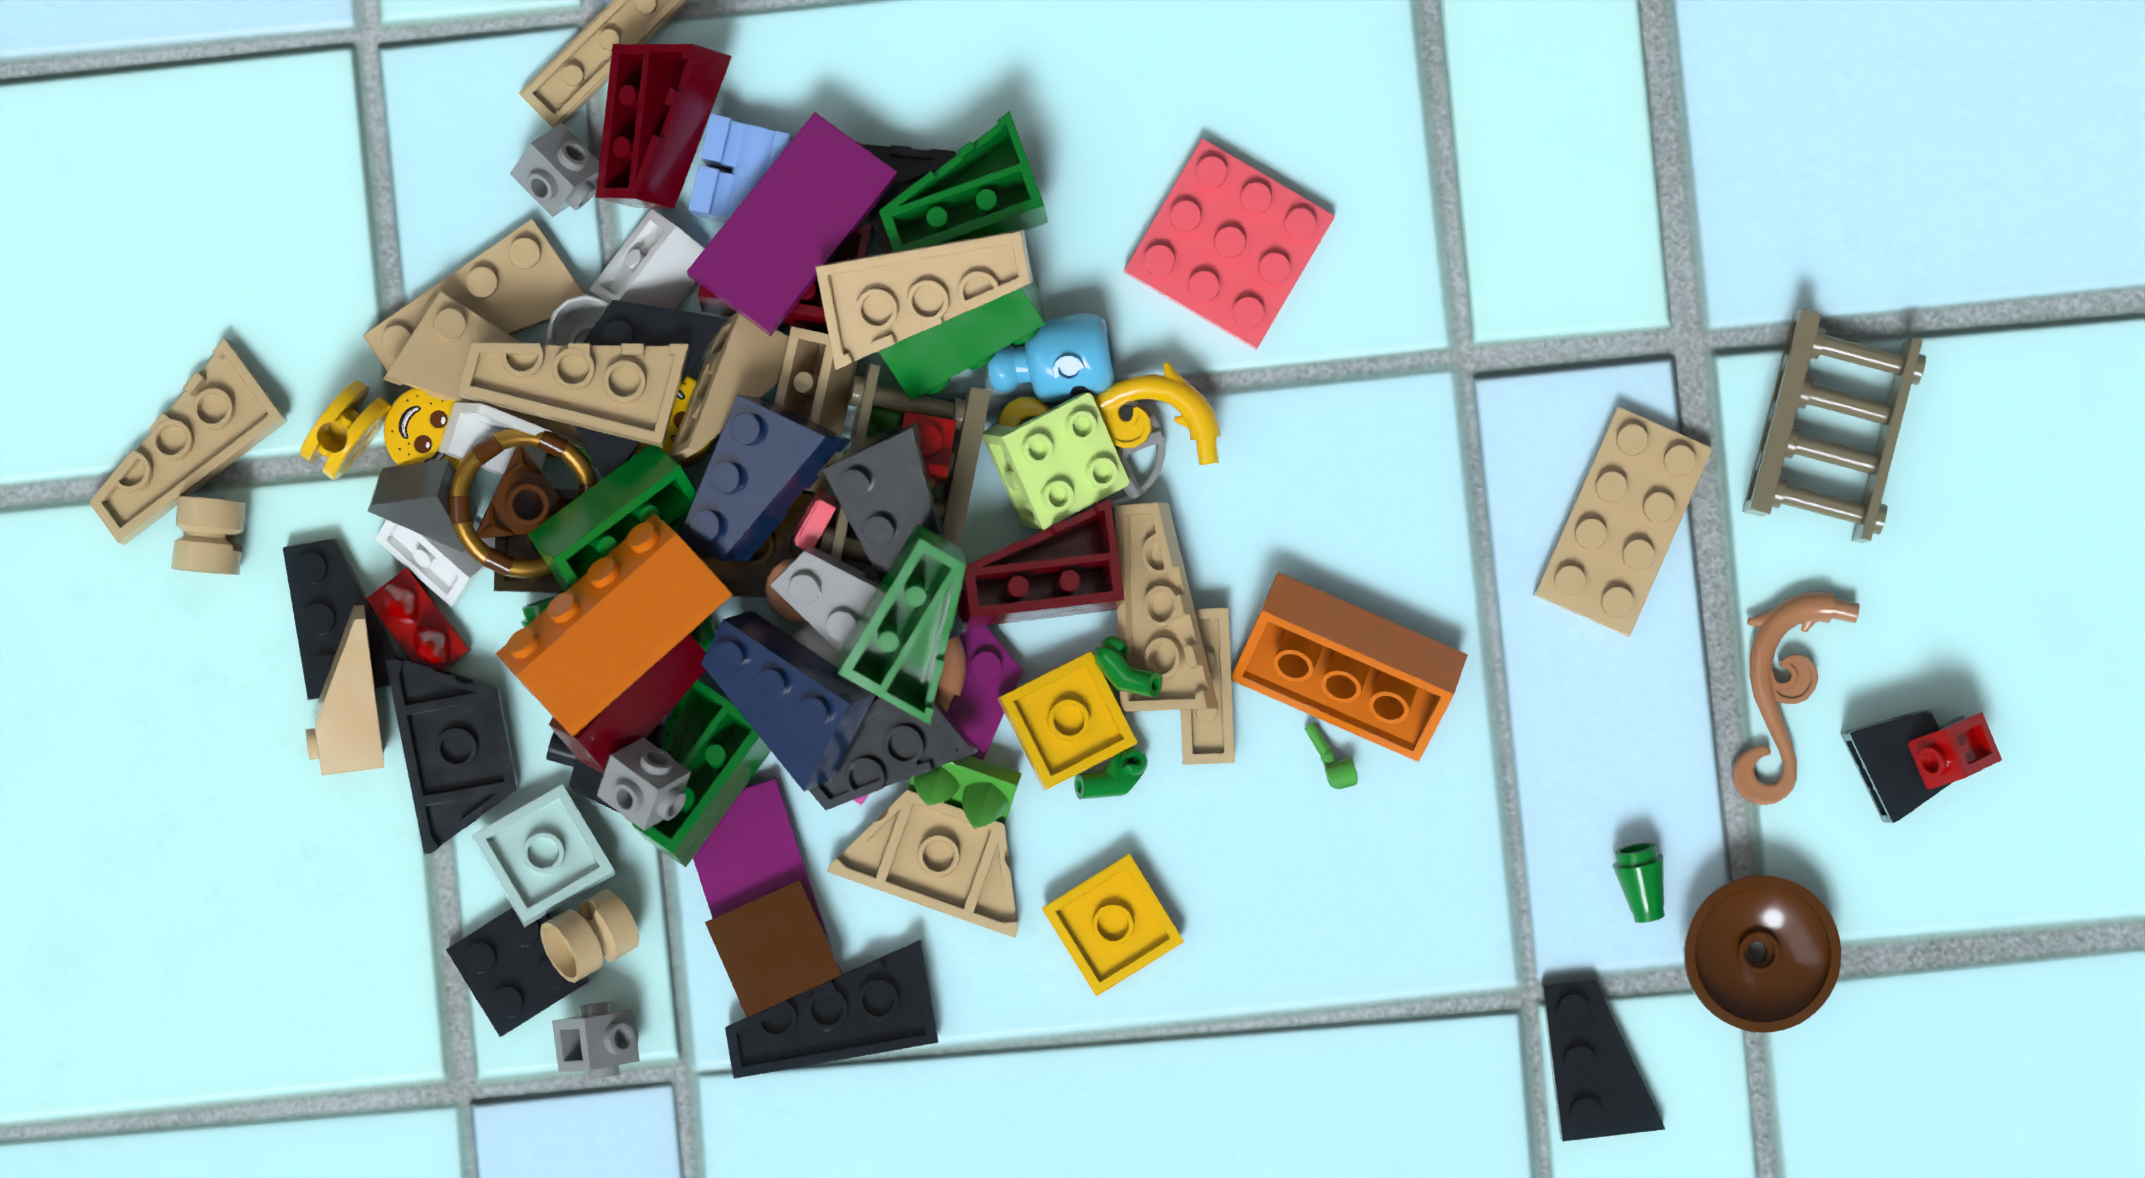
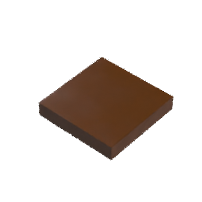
[705,879,843,1017]

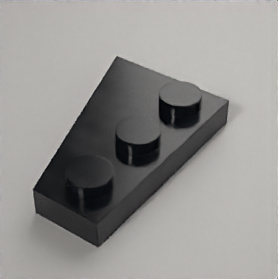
[282,539,398,700]
[809,697,979,810]
[1541,979,1665,1142]

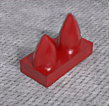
[366,568,471,670]

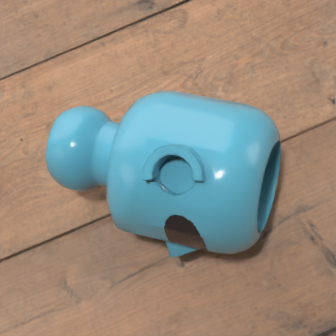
[987,313,1115,403]

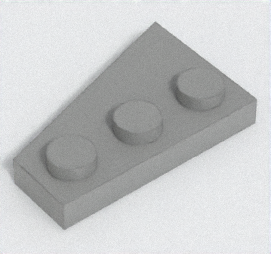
[770,545,957,652]

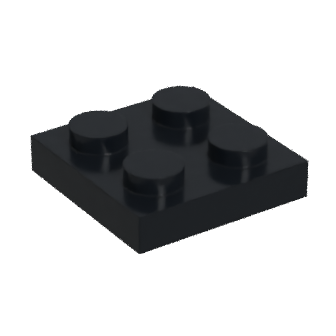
[446,907,590,1037]

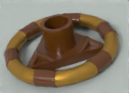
[448,428,598,578]

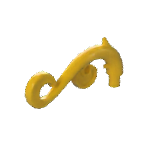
[997,362,1221,465]

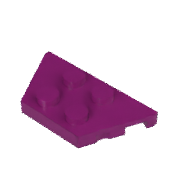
[947,626,1023,760]

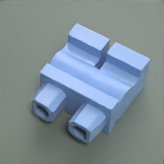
[688,113,793,222]

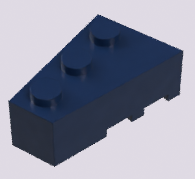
[679,395,850,562]
[701,610,875,791]

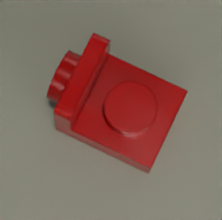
[902,412,956,490]
[1908,712,2002,789]

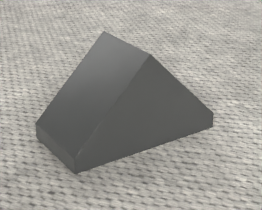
[367,459,478,552]

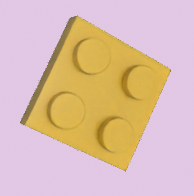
[997,651,1138,791]
[1042,853,1184,997]

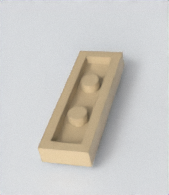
[1180,608,1235,765]

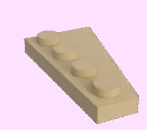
[363,219,586,372]
[816,229,1033,370]
[89,338,288,545]
[457,343,690,448]
[1114,502,1218,712]

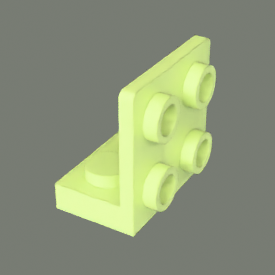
[982,392,1129,530]

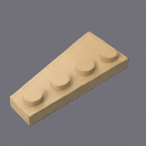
[383,291,586,449]

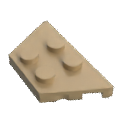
[827,790,1018,938]

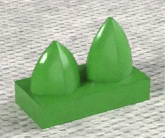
[907,756,1022,829]

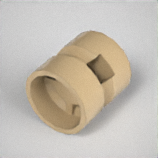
[171,496,247,575]
[540,889,640,983]

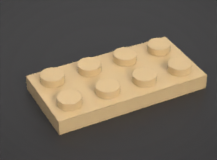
[1533,406,1713,637]

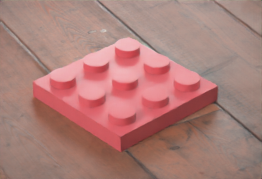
[1124,138,1335,350]

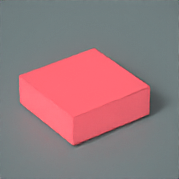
[794,490,836,549]

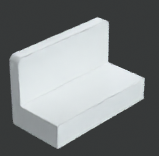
[589,208,704,310]
[438,402,569,476]
[375,520,495,607]

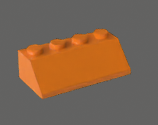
[496,513,732,737]
[1231,572,1468,762]

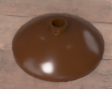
[1683,875,1842,1033]

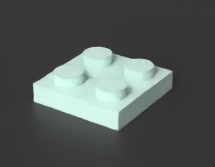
[472,784,615,927]

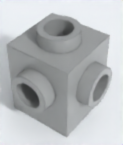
[510,123,599,217]
[597,737,691,830]
[552,1002,640,1079]

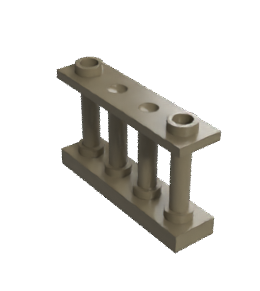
[1742,309,1926,543]
[818,364,991,563]

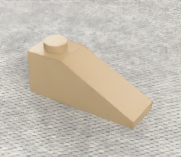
[669,313,789,463]
[305,605,384,776]

